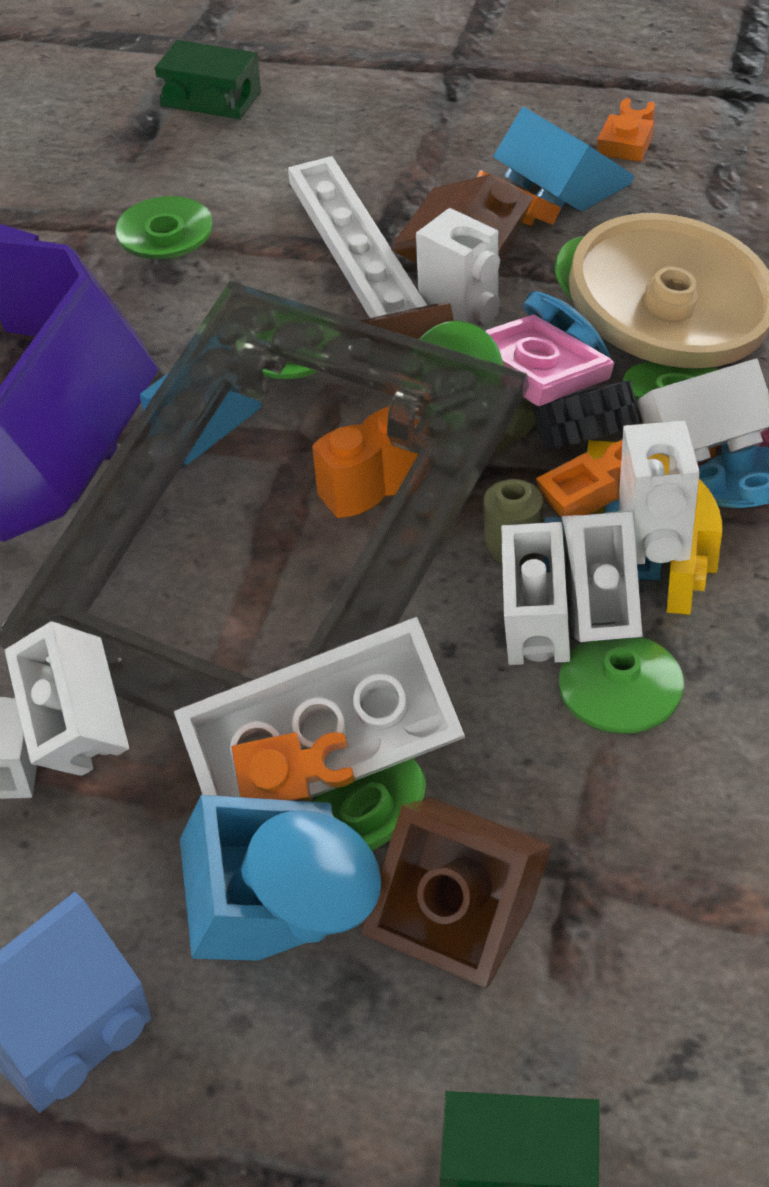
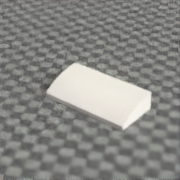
[174,617,465,798]

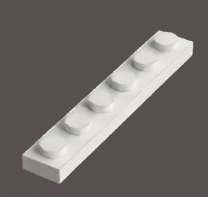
[288,156,427,318]

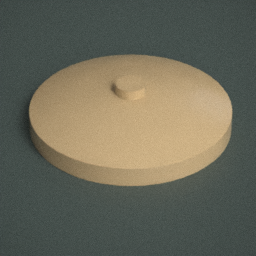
[569,213,769,368]

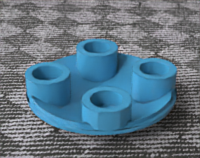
[523,291,610,358]
[698,443,769,508]
[241,810,381,943]

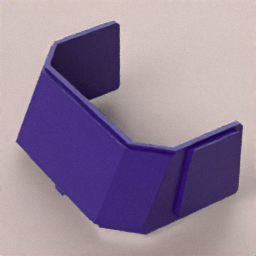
[0,236,159,542]

